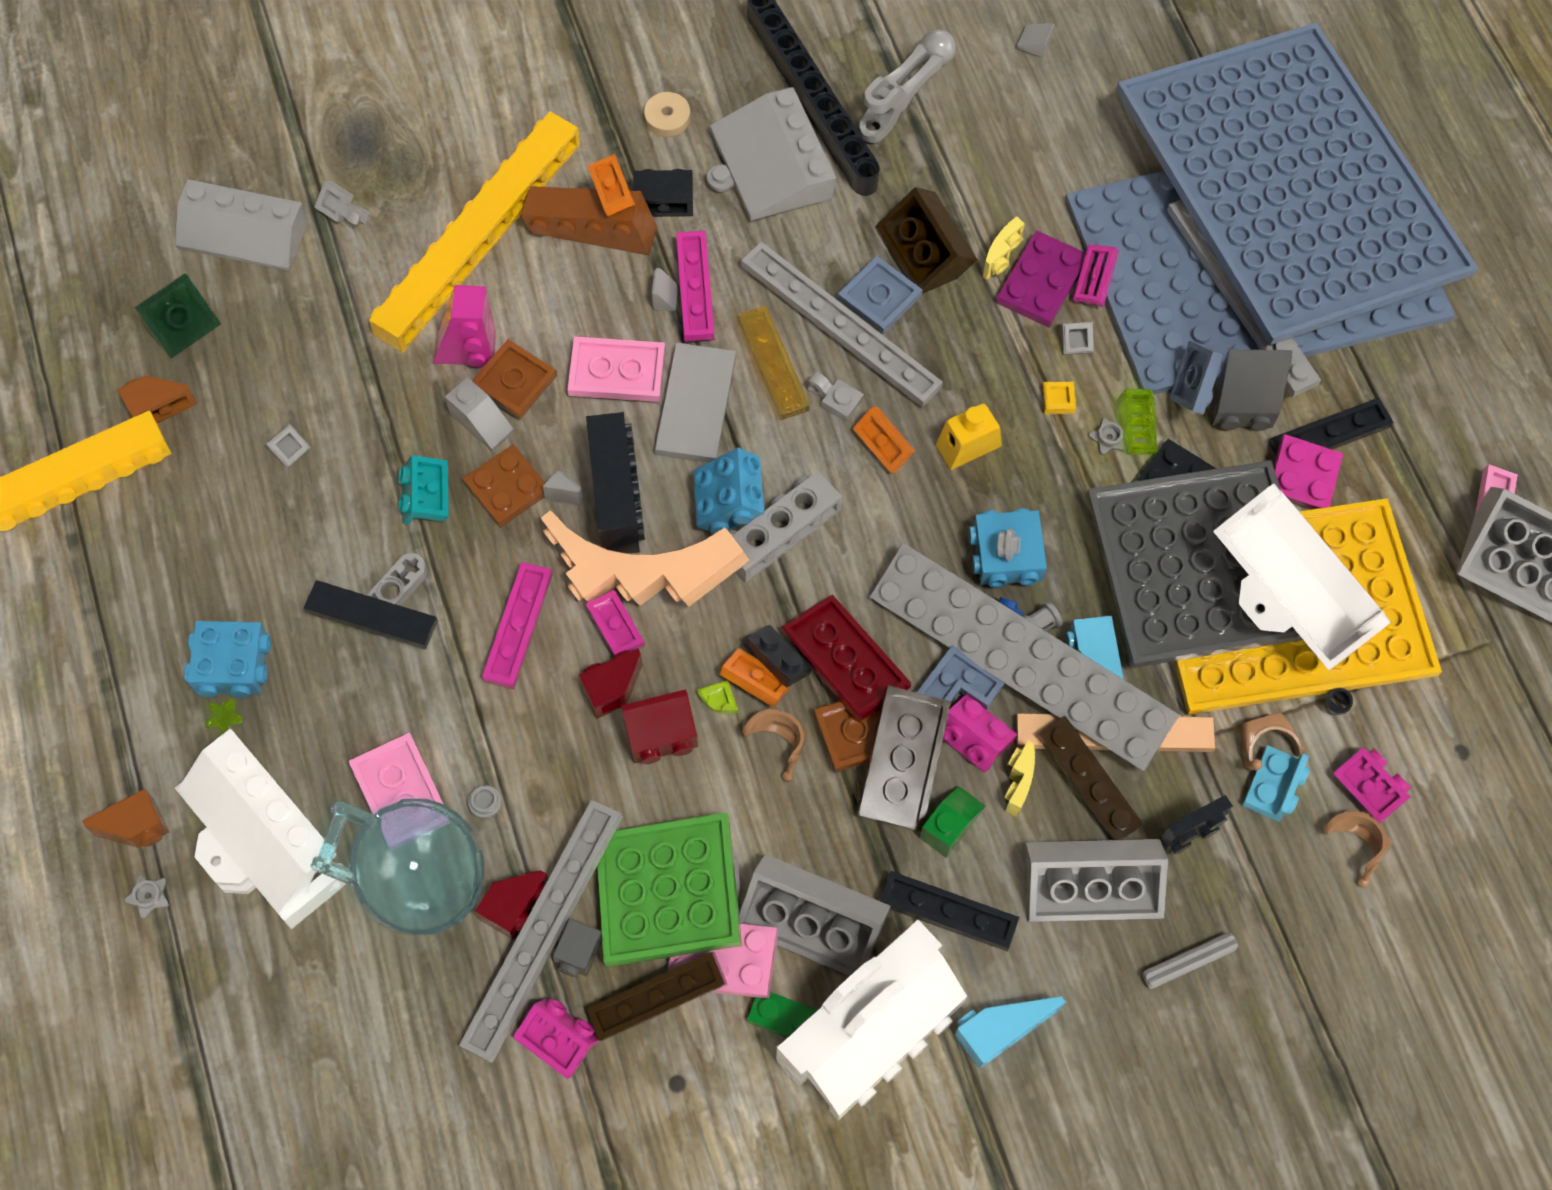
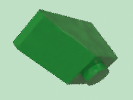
[920,786,986,858]

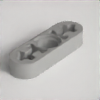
[363,553,427,632]

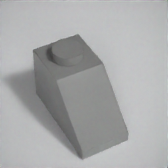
[445,377,515,452]

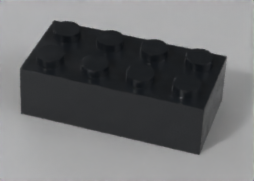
[586,412,645,554]

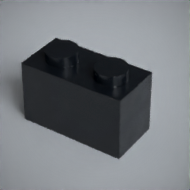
[633,169,693,217]

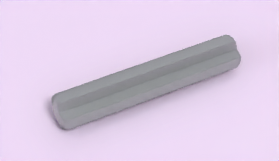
[1142,933,1238,989]

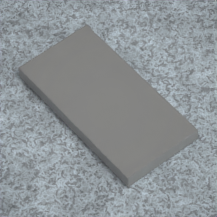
[655,343,736,462]

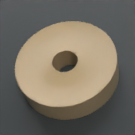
[644,92,690,137]

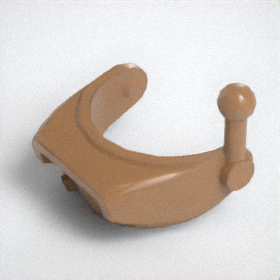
[742,708,808,782]
[1242,712,1305,771]
[1324,810,1393,888]

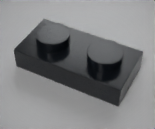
[744,625,813,688]

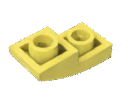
[982,216,1025,280]
[1004,740,1035,818]

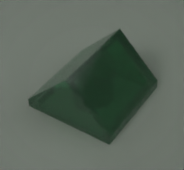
[134,273,221,358]

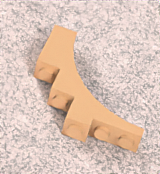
[541,510,750,607]

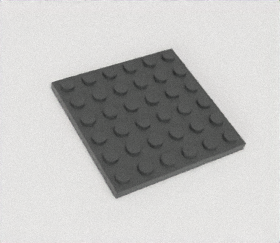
[1086,460,1303,668]

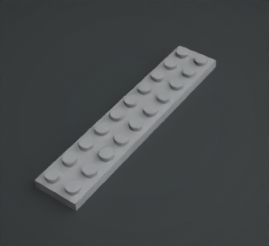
[870,543,1180,771]

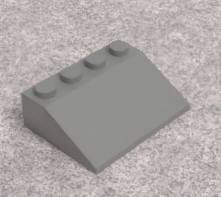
[710,87,836,221]
[1456,487,1552,623]

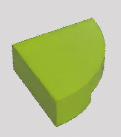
[697,680,738,714]

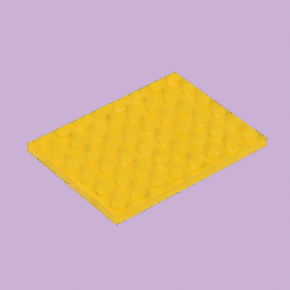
[1174,498,1442,715]

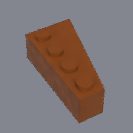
[521,186,657,256]

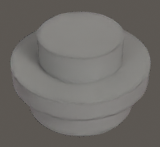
[707,164,734,193]
[998,529,1021,561]
[468,785,502,819]

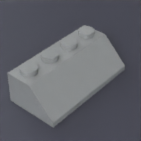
[175,179,308,271]
[1025,839,1168,922]
[739,854,890,976]

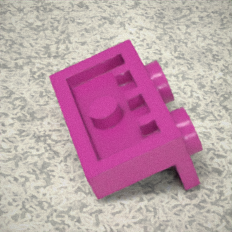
[1333,747,1411,823]
[513,998,599,1079]

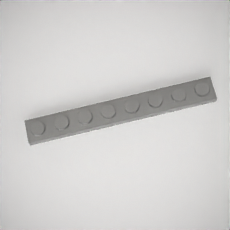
[1167,200,1321,397]
[741,242,943,408]
[459,800,623,1063]

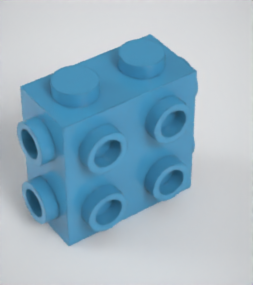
[694,448,764,535]
[968,508,1047,588]
[184,621,271,698]

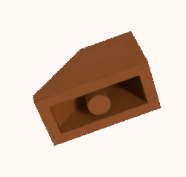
[117,375,197,424]
[82,789,170,848]

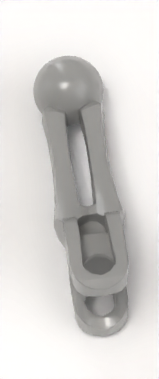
[858,29,956,143]

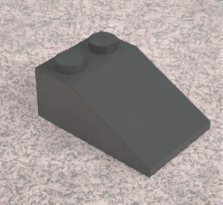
[1210,349,1292,431]

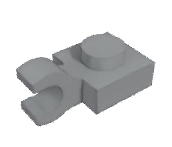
[314,181,370,225]
[808,372,864,422]

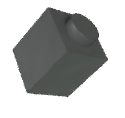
[553,919,602,978]

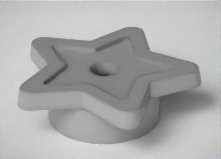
[1089,418,1128,455]
[125,876,169,919]

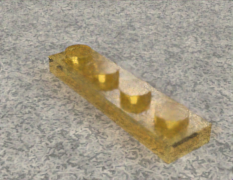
[738,305,810,420]

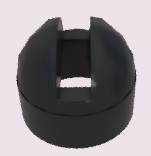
[1325,688,1353,715]

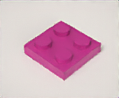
[1273,434,1344,510]

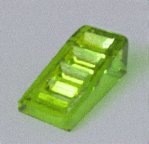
[1117,389,1157,455]

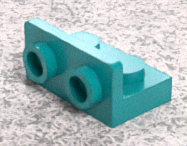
[398,455,449,524]

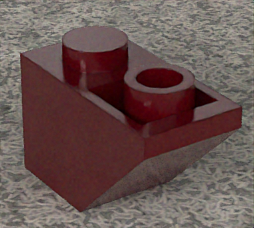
[579,648,642,719]
[475,870,548,940]

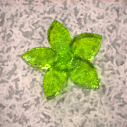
[204,698,245,734]

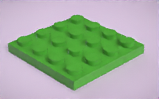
[597,813,742,967]

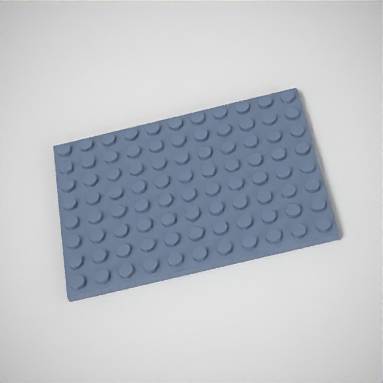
[1116,22,1479,346]
[1065,171,1455,397]

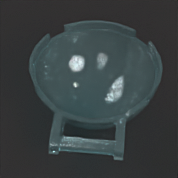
[310,799,485,935]

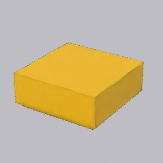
[1042,382,1076,414]

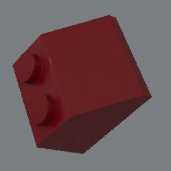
[621,689,698,764]

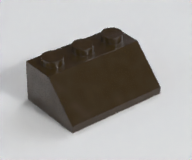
[876,187,978,294]

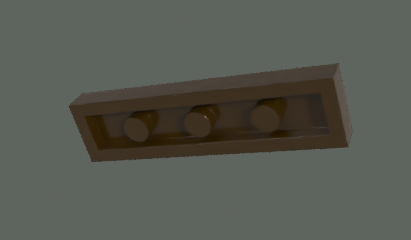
[1037,716,1144,840]
[587,952,728,1041]

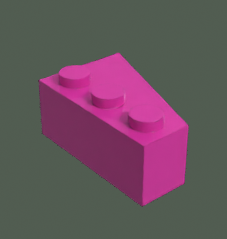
[433,285,497,367]

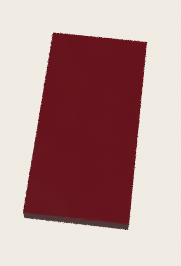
[781,594,911,722]

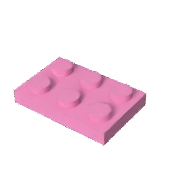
[567,337,665,402]
[349,732,451,850]
[668,924,779,998]

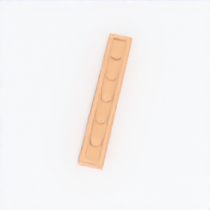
[1016,714,1215,752]

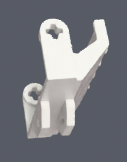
[1213,484,1391,670]
[175,728,351,929]
[776,920,967,1120]

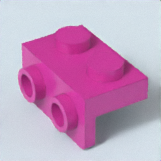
[943,695,1018,772]

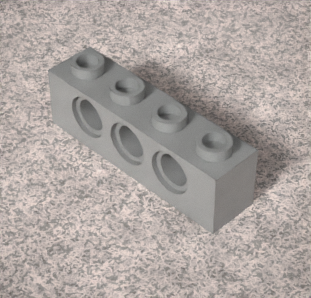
[730,471,843,583]

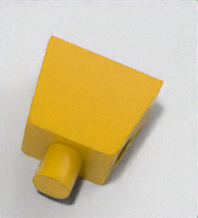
[936,404,1002,471]

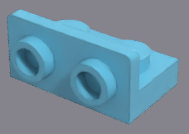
[1242,745,1310,822]

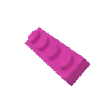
[676,231,715,342]
[482,562,553,689]

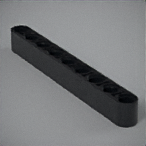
[747,0,880,196]

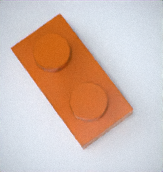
[587,154,635,217]
[853,407,915,473]
[719,648,791,708]

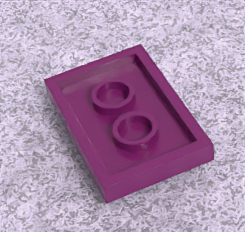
[996,230,1086,328]

